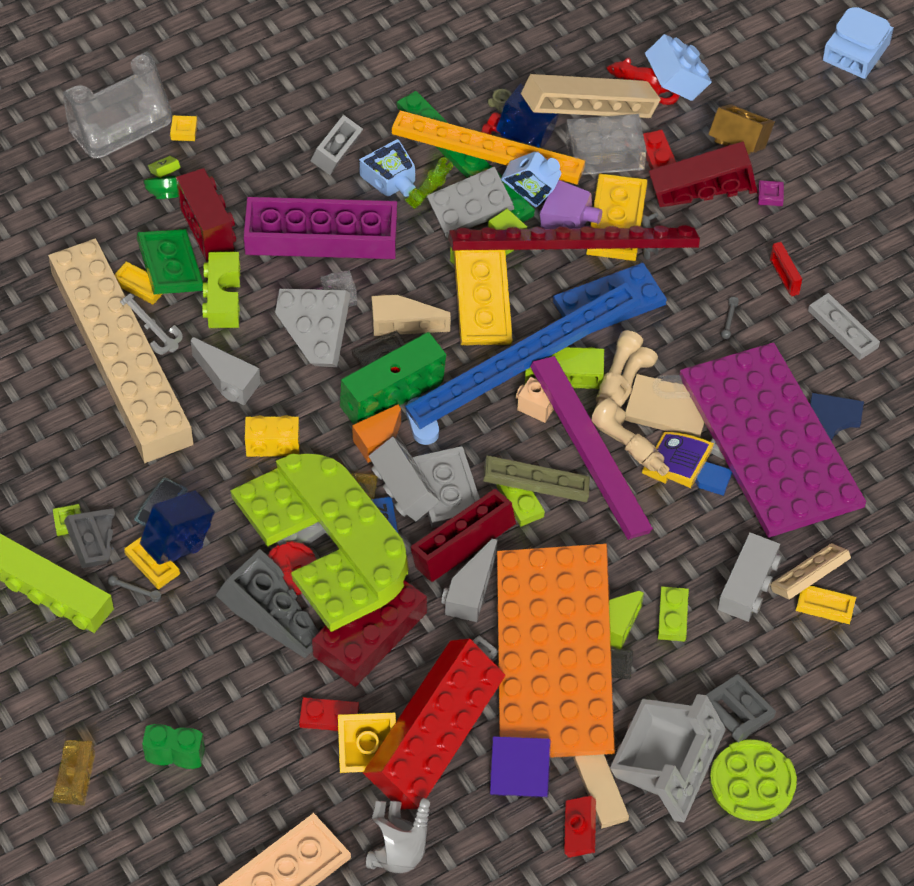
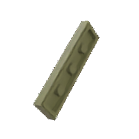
[483,455,590,502]

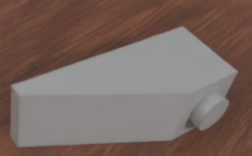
[191,337,261,405]
[441,539,497,622]

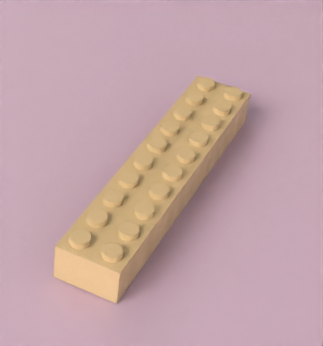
[48,238,194,463]

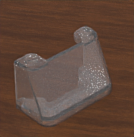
[63,52,172,158]

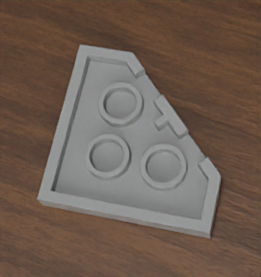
[275,289,351,367]

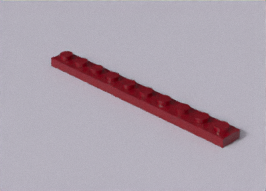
[449,225,700,251]

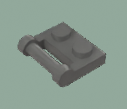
[706,674,776,743]

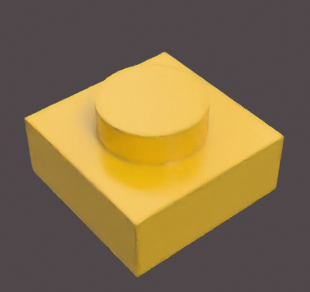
[170,115,198,141]

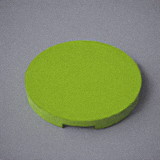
[710,739,797,821]

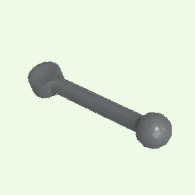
[721,297,739,339]
[108,575,161,602]

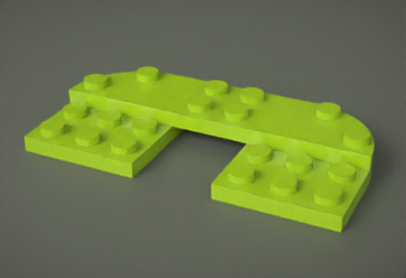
[230,454,409,632]

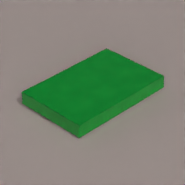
[137,229,203,295]

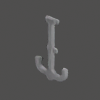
[120,293,183,355]

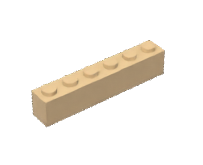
[521,74,661,118]

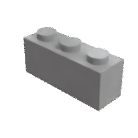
[369,436,441,521]
[718,533,782,622]

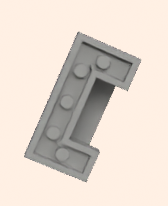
[610,694,726,822]

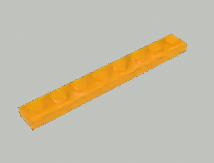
[392,111,585,185]

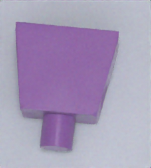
[540,180,603,229]

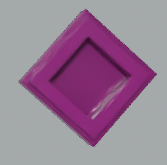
[758,180,784,206]

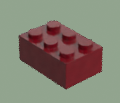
[176,168,236,262]

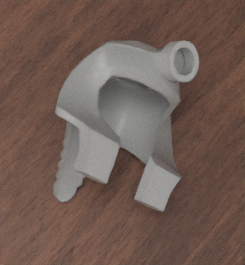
[366,798,430,873]

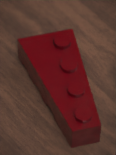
[649,141,758,207]

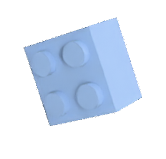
[645,34,712,101]

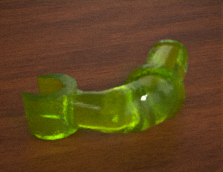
[405,157,453,209]

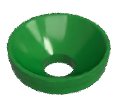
[143,176,178,199]

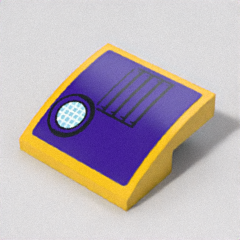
[642,432,714,488]

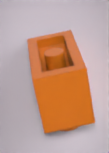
[352,404,401,463]

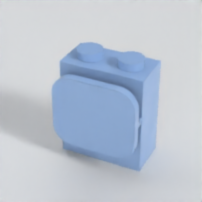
[823,7,894,79]

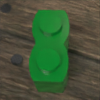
[142,724,205,769]

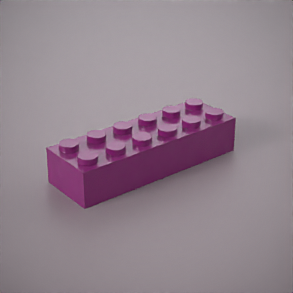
[244,197,397,259]

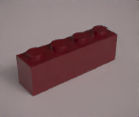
[410,489,516,582]

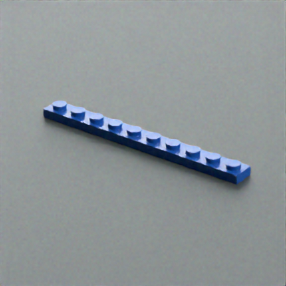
[405,282,641,429]

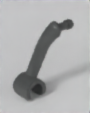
[642,212,659,259]

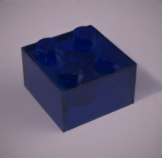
[496,83,559,149]
[139,490,215,565]

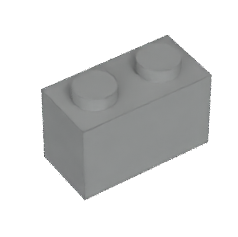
[311,115,363,175]

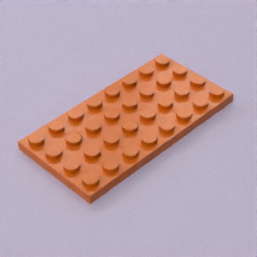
[497,544,615,758]

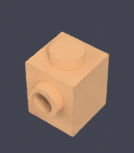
[516,377,554,423]

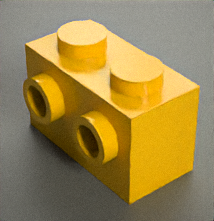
[245,415,300,457]

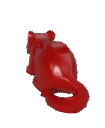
[606,58,680,105]

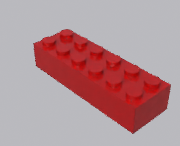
[363,638,506,809]

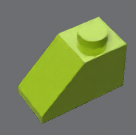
[609,591,644,650]

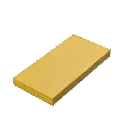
[586,174,647,261]
[454,250,512,345]

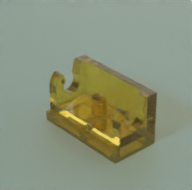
[52,740,95,806]

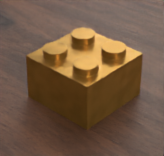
[709,104,775,154]

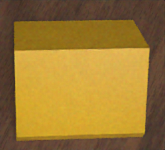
[338,713,396,773]

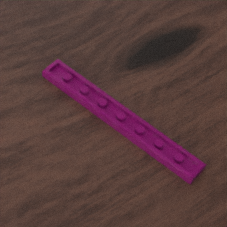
[530,356,653,540]

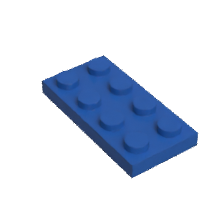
[553,263,667,333]

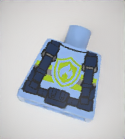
[359,139,416,197]
[501,152,561,208]

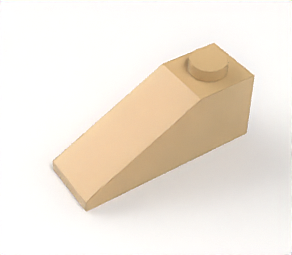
[372,295,450,336]

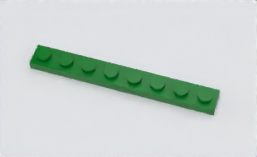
[397,91,535,222]

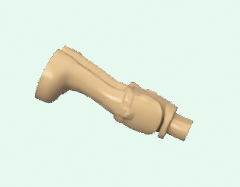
[594,330,658,410]
[591,398,669,476]

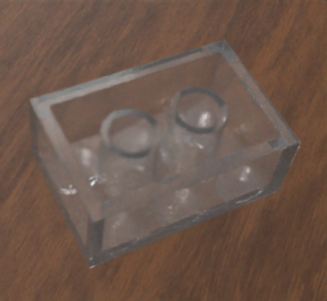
[565,114,647,175]

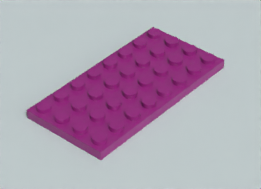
[679,342,866,538]

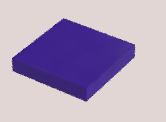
[490,737,551,797]

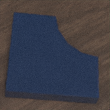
[810,393,864,441]

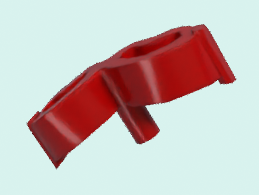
[481,113,507,135]

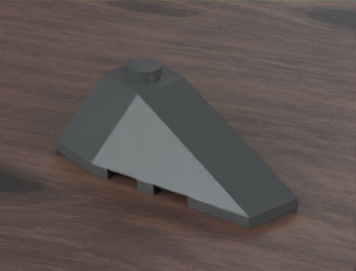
[216,549,319,658]

